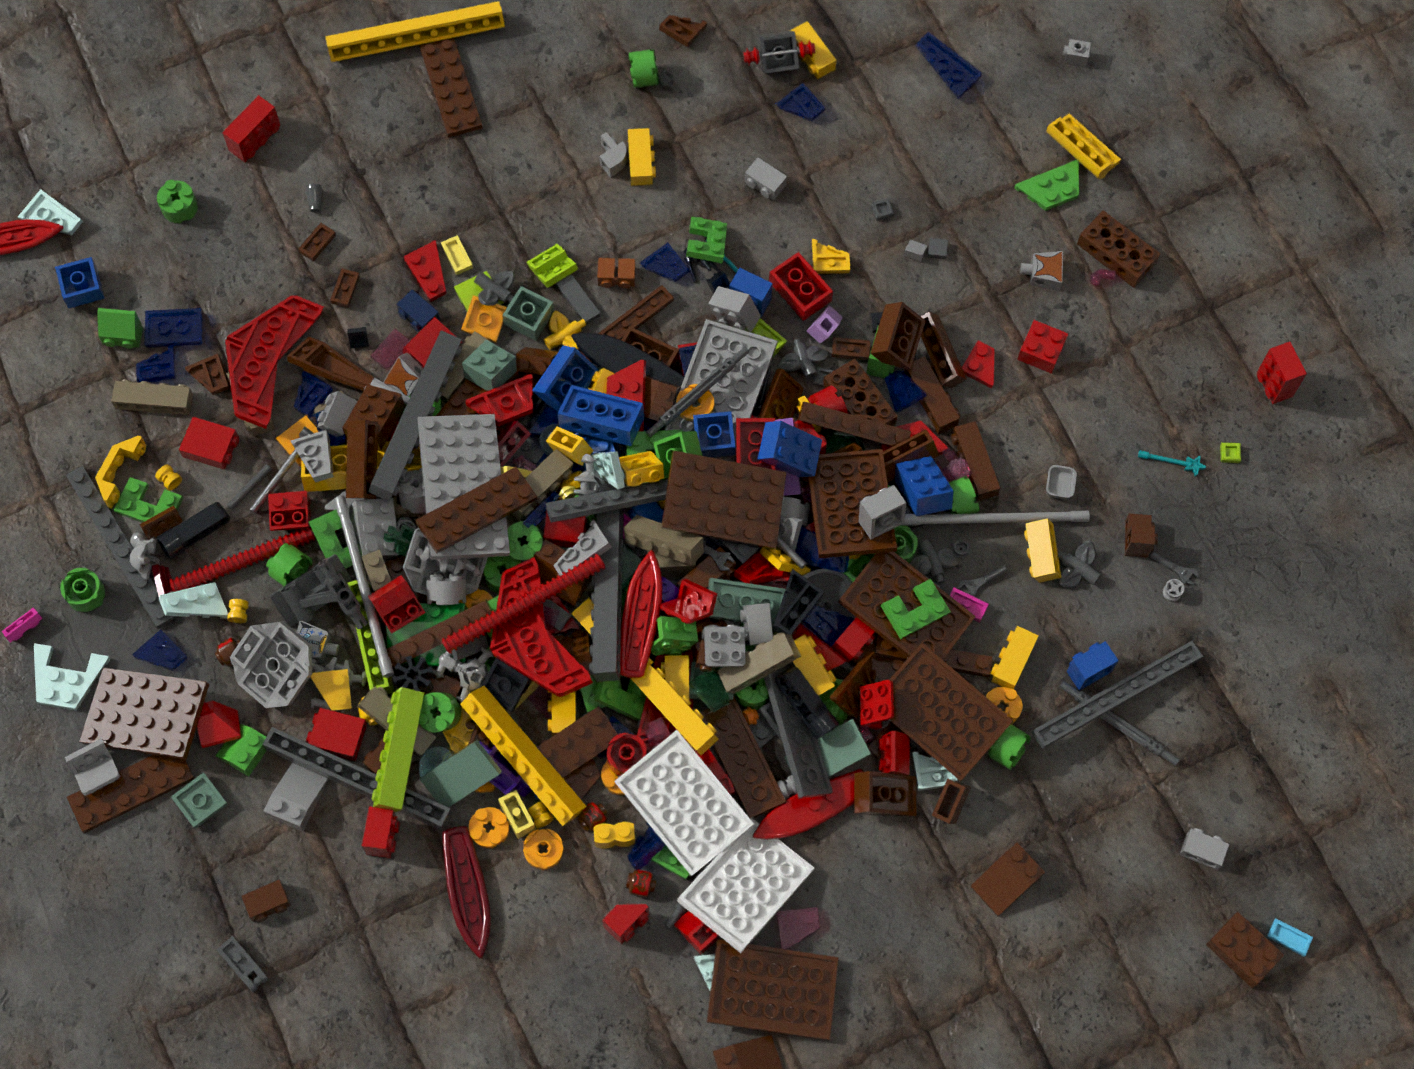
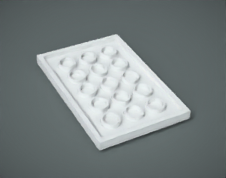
[614,730,754,876]
[677,819,814,953]

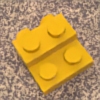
[619,451,665,487]

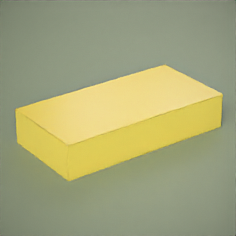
[441,235,473,275]

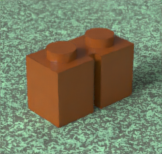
[597,258,636,288]

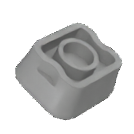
[1046,465,1077,501]

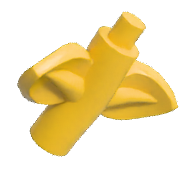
[543,310,586,350]

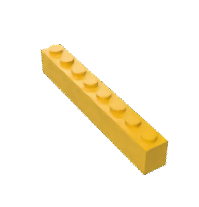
[460,686,587,826]

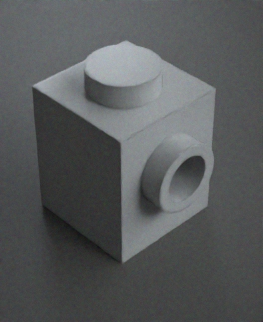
[1063,39,1091,67]

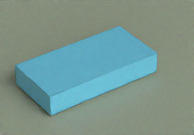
[1266,919,1313,956]

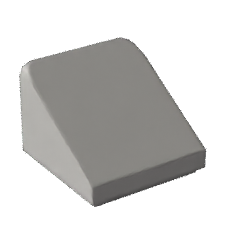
[904,240,927,262]

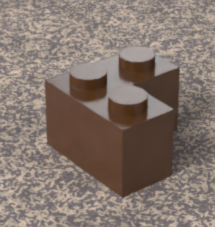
[1125,513,1158,558]

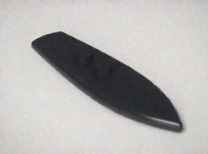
[571,333,684,391]

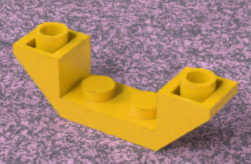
[95,436,146,509]

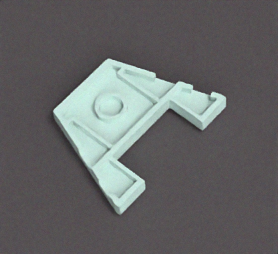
[34,643,110,711]

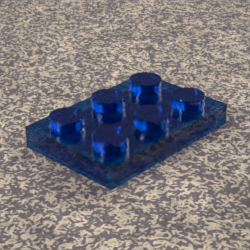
[144,308,203,347]

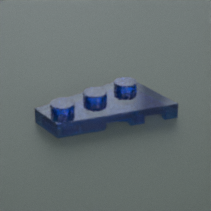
[795,525,849,573]

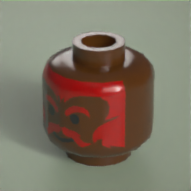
[215,638,241,667]
[577,802,608,832]
[626,869,657,898]

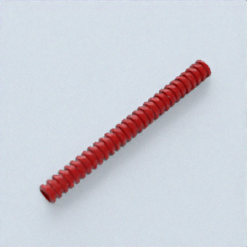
[169,526,338,592]
[442,554,605,654]

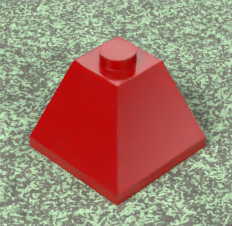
[197,701,241,748]

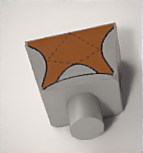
[1020,251,1063,291]
[383,353,423,396]

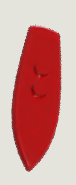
[0,219,64,255]
[620,550,662,678]
[753,769,864,839]

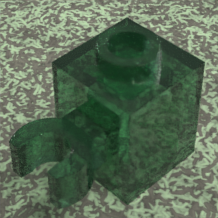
[383,524,415,557]

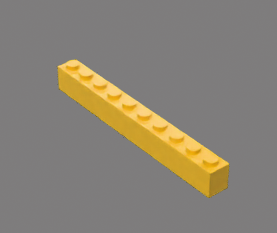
[325,1,505,62]
[571,598,719,755]

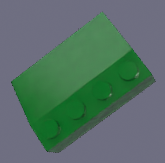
[386,603,468,667]

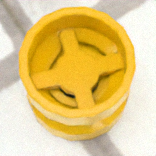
[155,464,182,491]
[227,599,249,623]
[527,801,554,829]

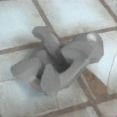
[130,532,160,580]

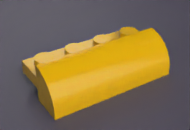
[1046,113,1121,179]

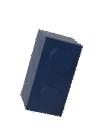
[397,290,440,332]

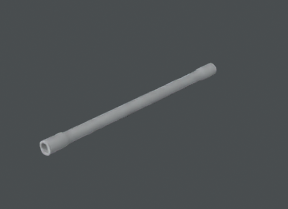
[334,496,394,678]
[902,511,1090,526]

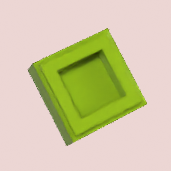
[1220,443,1241,463]

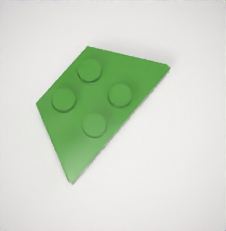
[1015,160,1079,211]

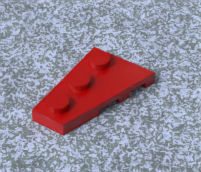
[404,240,446,302]

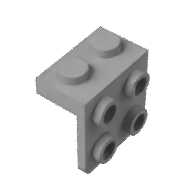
[702,625,745,667]
[65,739,120,796]

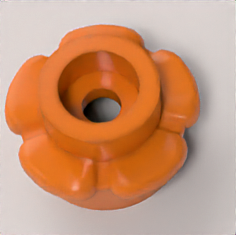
[742,707,759,726]

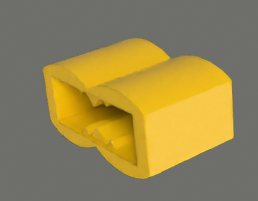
[594,822,635,849]

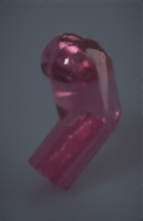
[1090,269,1116,285]

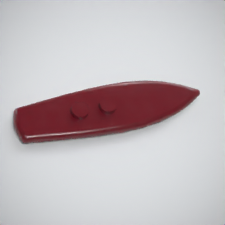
[442,826,491,959]

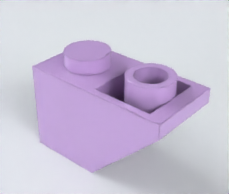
[807,305,843,343]

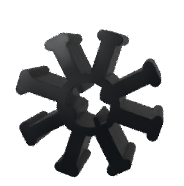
[393,656,435,692]

